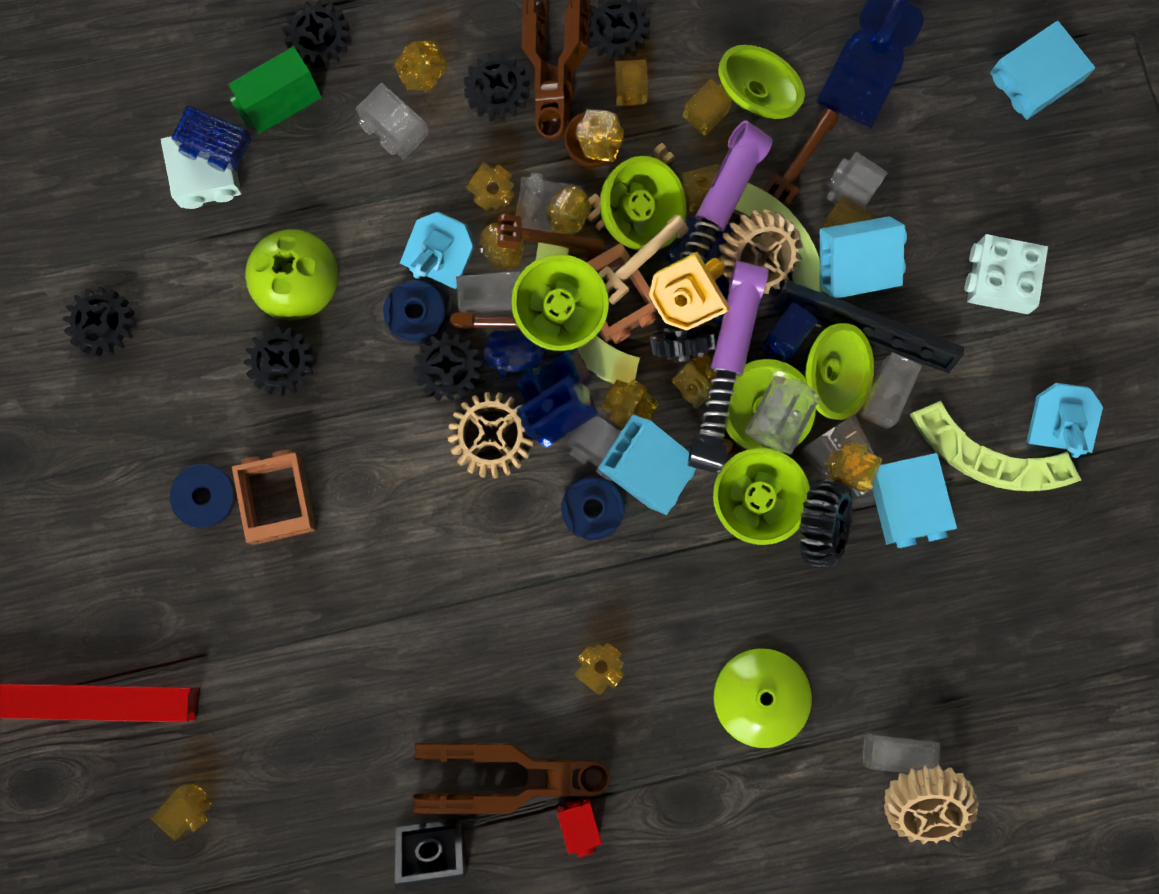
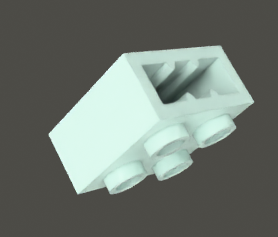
[161,126,242,209]
[964,234,1048,314]

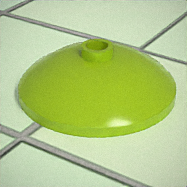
[718,45,805,119]
[805,323,874,420]
[725,359,816,453]
[713,649,812,748]

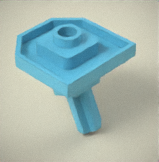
[400,212,475,289]
[1026,383,1103,458]

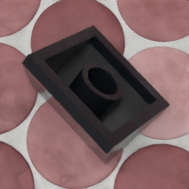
[395,818,468,888]

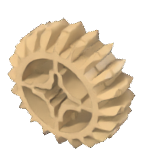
[718,209,803,294]
[448,392,534,479]
[884,765,978,845]

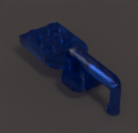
[816,0,924,128]

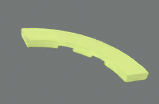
[733,183,826,327]
[536,243,640,390]
[910,401,1081,491]

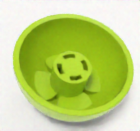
[600,156,687,250]
[245,229,339,320]
[512,254,609,351]
[713,448,810,545]

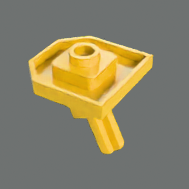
[649,252,730,330]

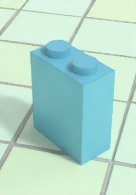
[990,20,1095,120]
[820,216,907,298]
[598,415,696,515]
[868,453,957,548]

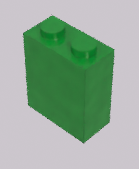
[228,46,322,134]

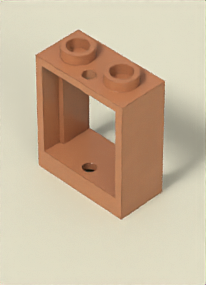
[587,243,659,344]
[232,449,317,545]

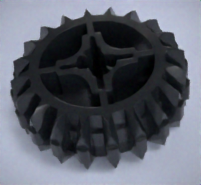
[798,479,853,568]

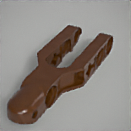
[522,0,590,141]
[413,743,611,814]

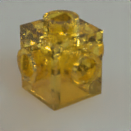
[393,41,449,91]
[576,109,624,162]
[466,162,516,211]
[671,353,716,409]
[601,379,660,428]
[574,642,625,696]

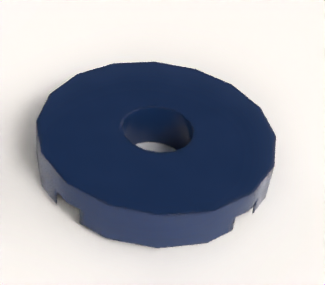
[383,280,447,343]
[169,464,236,528]
[561,476,625,541]

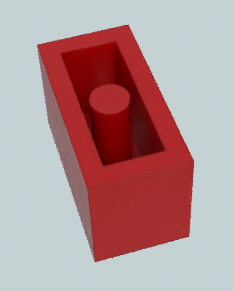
[557,796,602,857]

